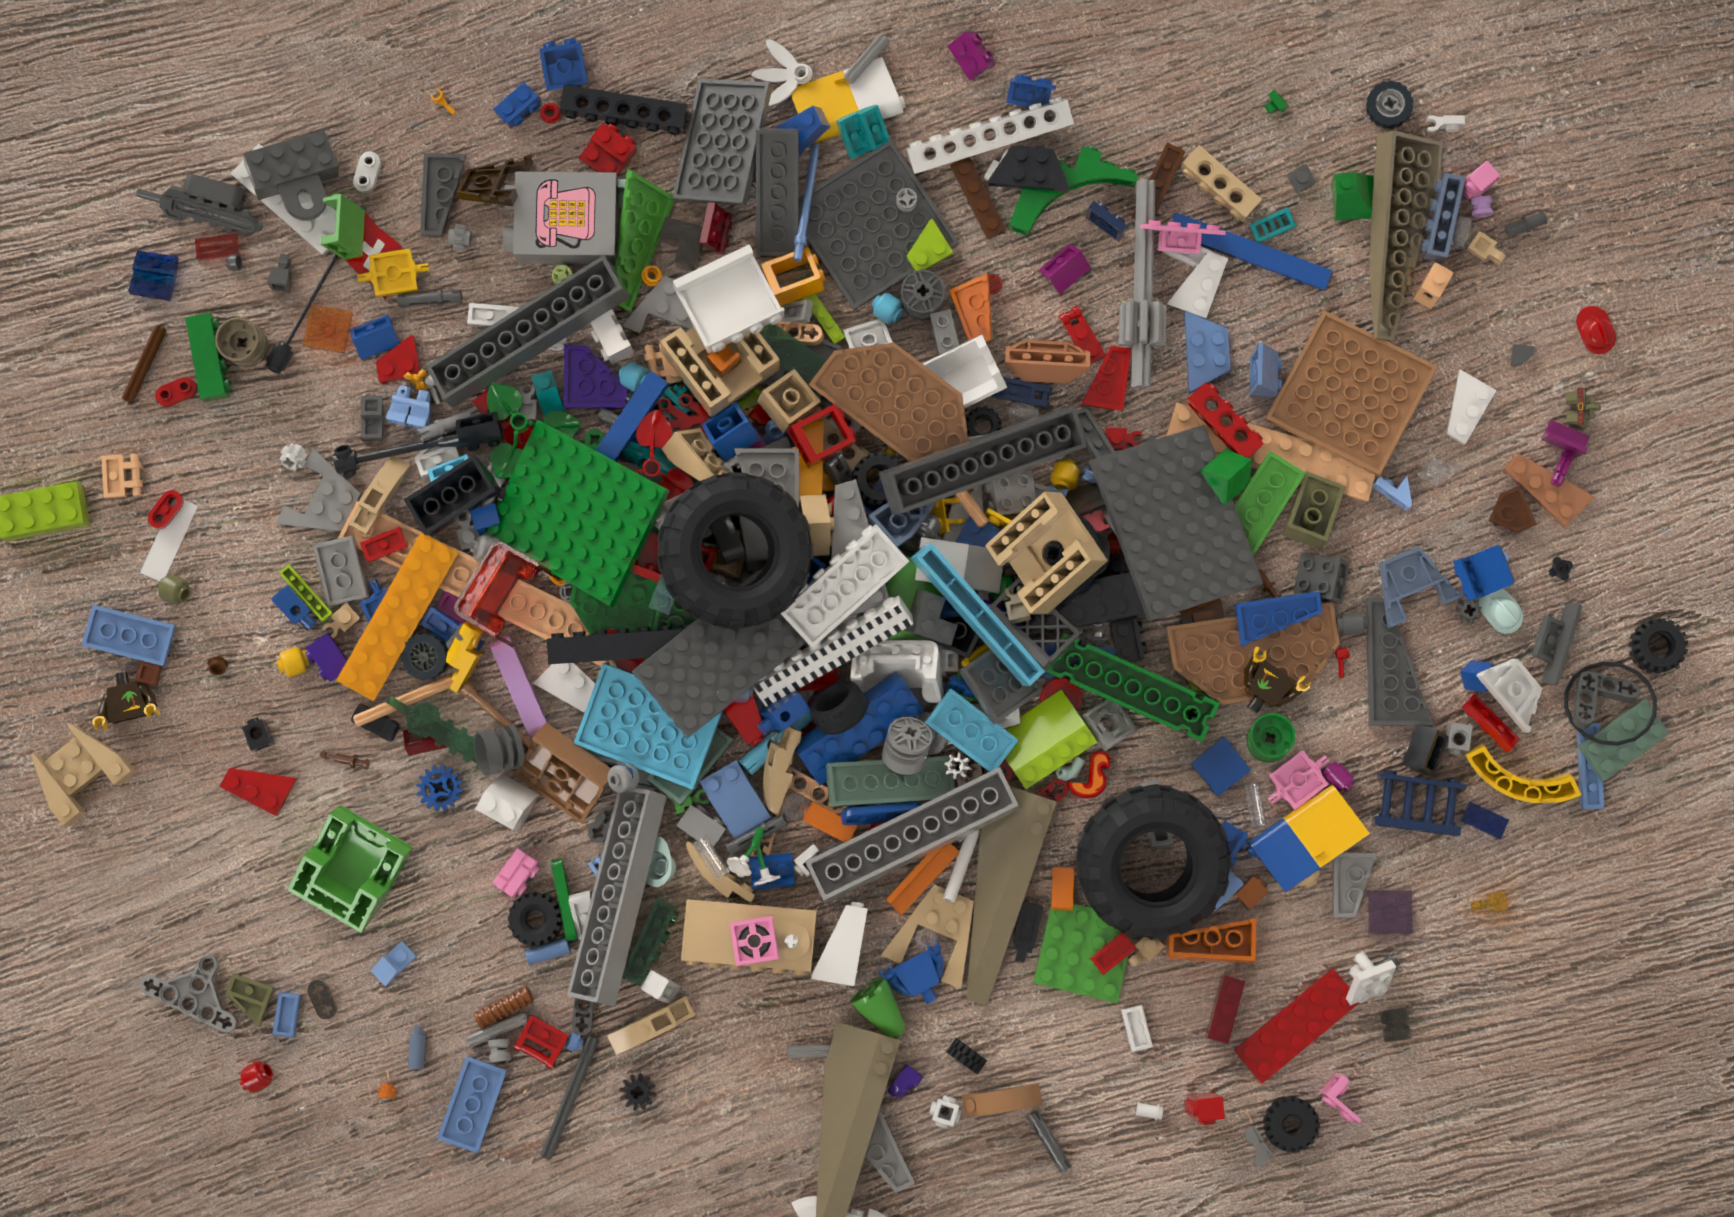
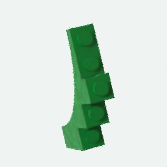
[1008,146,1139,237]

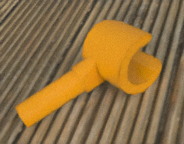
[430,88,456,115]

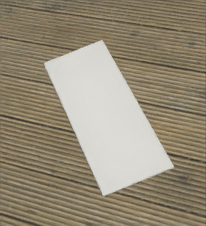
[140,499,198,581]

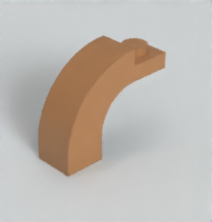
[962,1083,1042,1117]

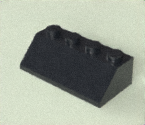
[403,455,502,536]

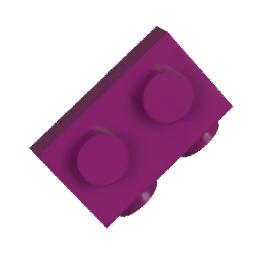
[948,31,996,80]

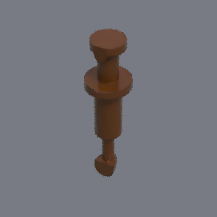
[1258,569,1281,598]
[320,751,370,770]

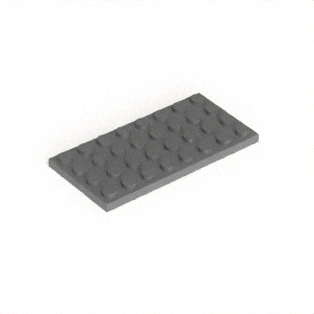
[632,565,807,739]

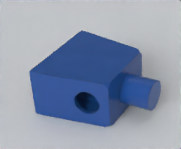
[271,585,316,631]
[757,692,810,735]

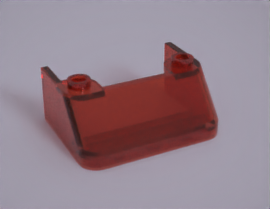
[454,541,556,648]

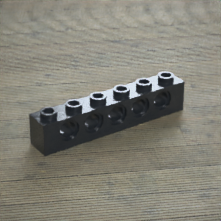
[560,85,688,135]

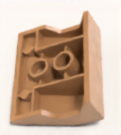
[514,723,611,824]

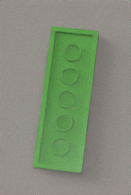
[1235,451,1306,556]

